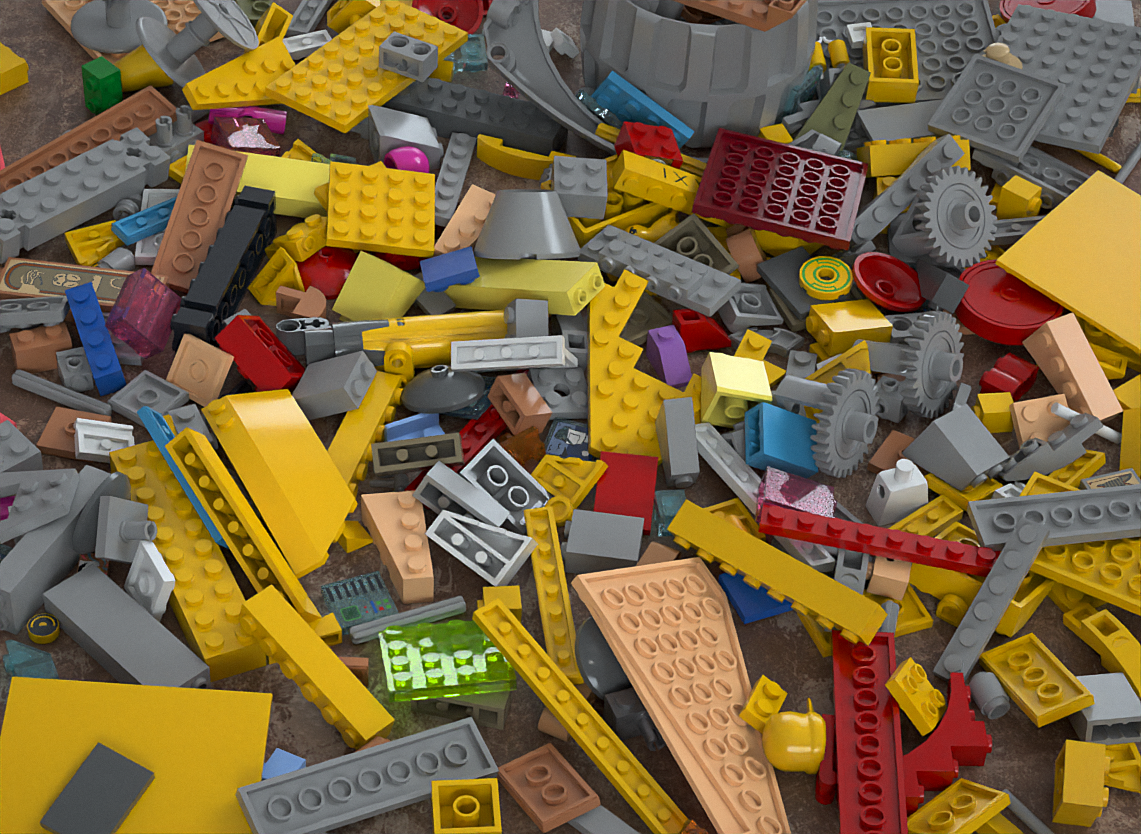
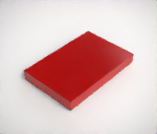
[593,451,659,536]

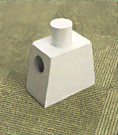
[866,459,928,527]

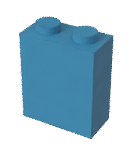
[745,402,818,482]

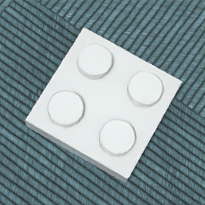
[124,540,175,622]

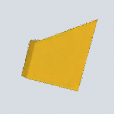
[248,247,305,306]

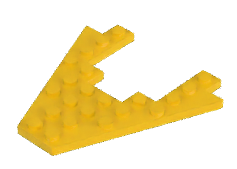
[587,269,786,465]

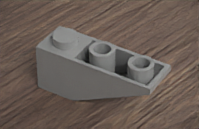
[551,312,588,373]

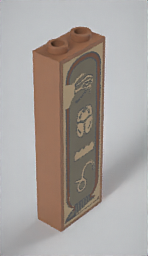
[0,257,170,332]

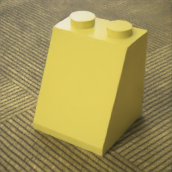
[332,251,425,322]
[701,352,772,428]

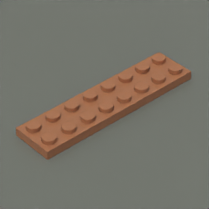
[0,85,177,194]

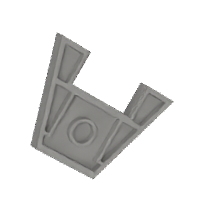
[0,468,80,544]

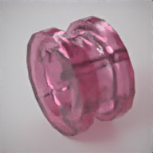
[503,82,519,99]

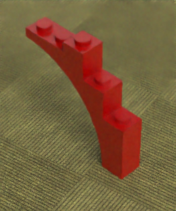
[835,672,992,817]

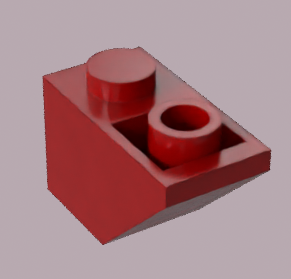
[672,308,732,353]

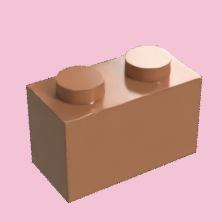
[9,322,72,374]
[487,373,553,436]

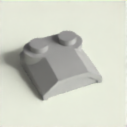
[718,283,784,333]

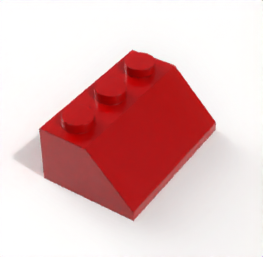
[215,315,306,393]

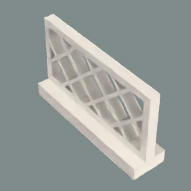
[451,335,578,373]

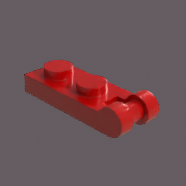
[815,714,837,805]

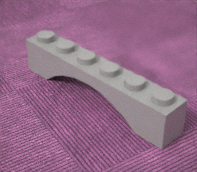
[849,134,965,247]

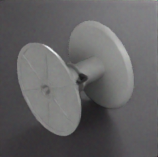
[70,0,168,54]
[136,0,259,87]

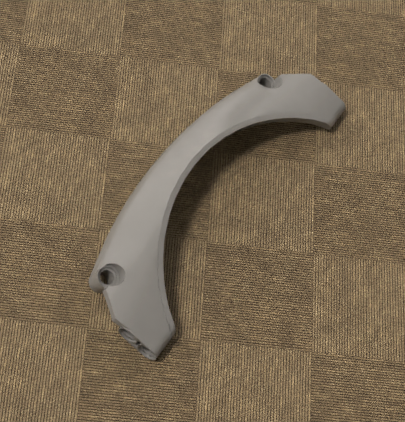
[483,0,842,174]

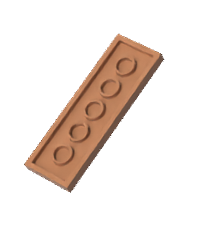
[151,140,248,293]

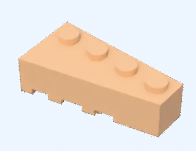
[433,184,495,257]
[1022,312,1123,424]
[361,490,434,604]

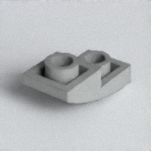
[412,272,456,315]

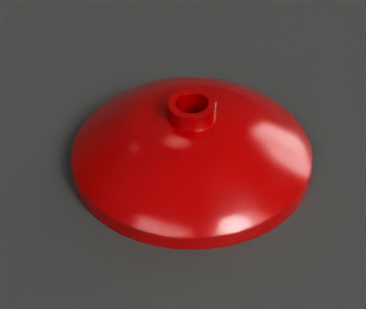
[412,0,484,38]
[295,246,359,300]
[852,252,926,312]

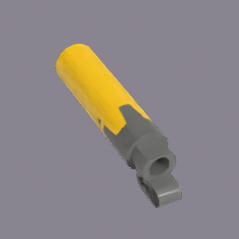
[276,310,507,371]

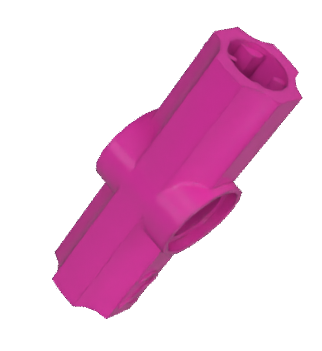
[208,106,287,134]

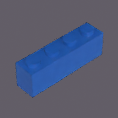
[65,282,127,396]

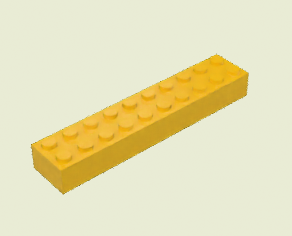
[109,440,266,682]

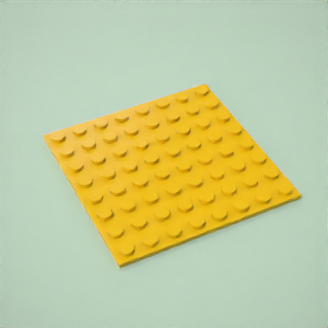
[995,170,1141,355]
[0,677,273,834]

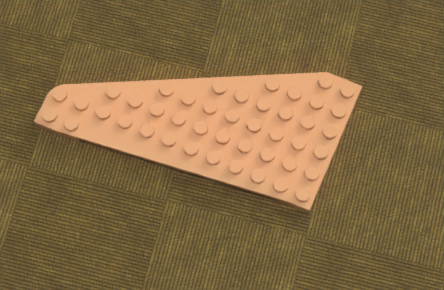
[571,557,791,834]

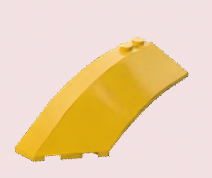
[201,389,358,579]

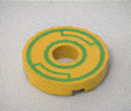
[799,256,853,300]

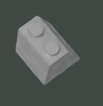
[368,105,444,170]
[902,404,1009,491]

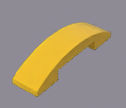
[477,134,576,180]

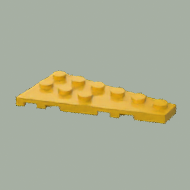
[182,36,295,110]

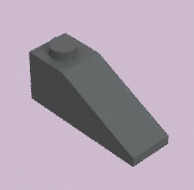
[916,259,970,314]

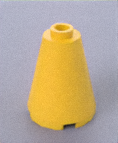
[113,44,174,92]

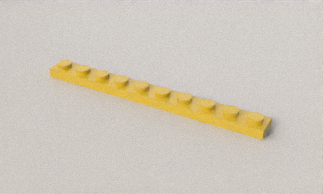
[472,597,698,834]

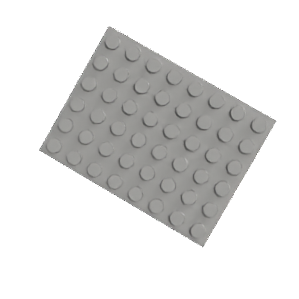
[811,0,998,108]
[996,4,1141,154]

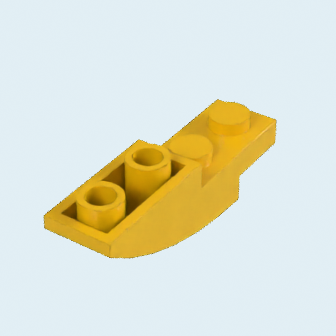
[1063,602,1141,698]

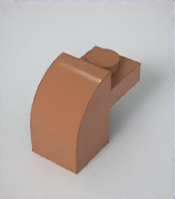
[725,224,767,283]
[276,286,327,320]

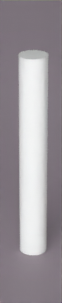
[1051,402,1122,444]

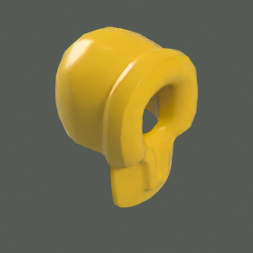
[762,698,826,774]

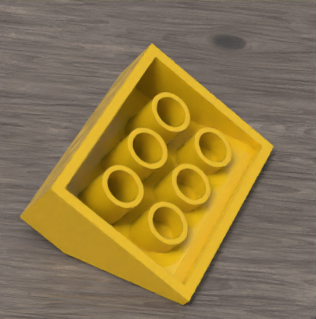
[540,154,669,249]
[909,521,1057,638]

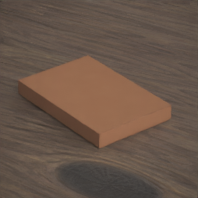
[496,743,600,833]

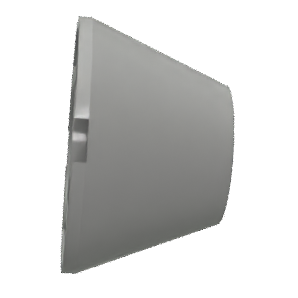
[474,189,581,260]

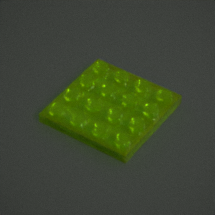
[378,620,517,702]

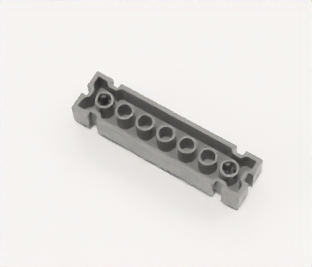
[0,127,171,264]

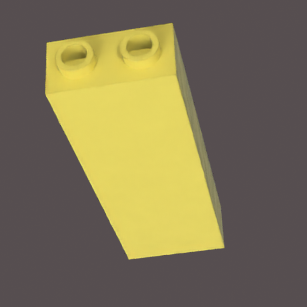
[185,145,330,218]
[444,257,605,316]

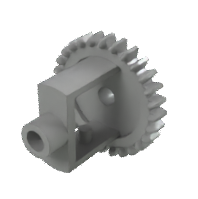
[890,166,997,268]
[852,311,964,418]
[770,368,880,478]

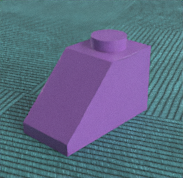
[646,325,692,388]

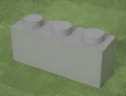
[412,461,510,528]

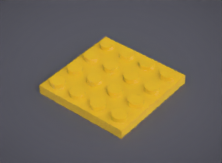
[326,161,435,258]

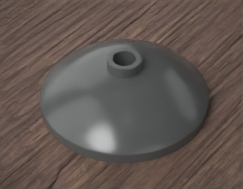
[401,365,486,414]
[72,472,131,555]
[575,616,633,700]

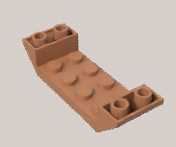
[672,0,807,32]

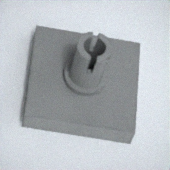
[95,496,157,564]

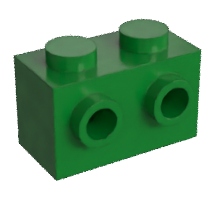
[81,56,123,115]

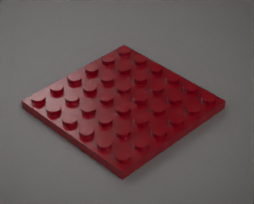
[691,128,869,250]

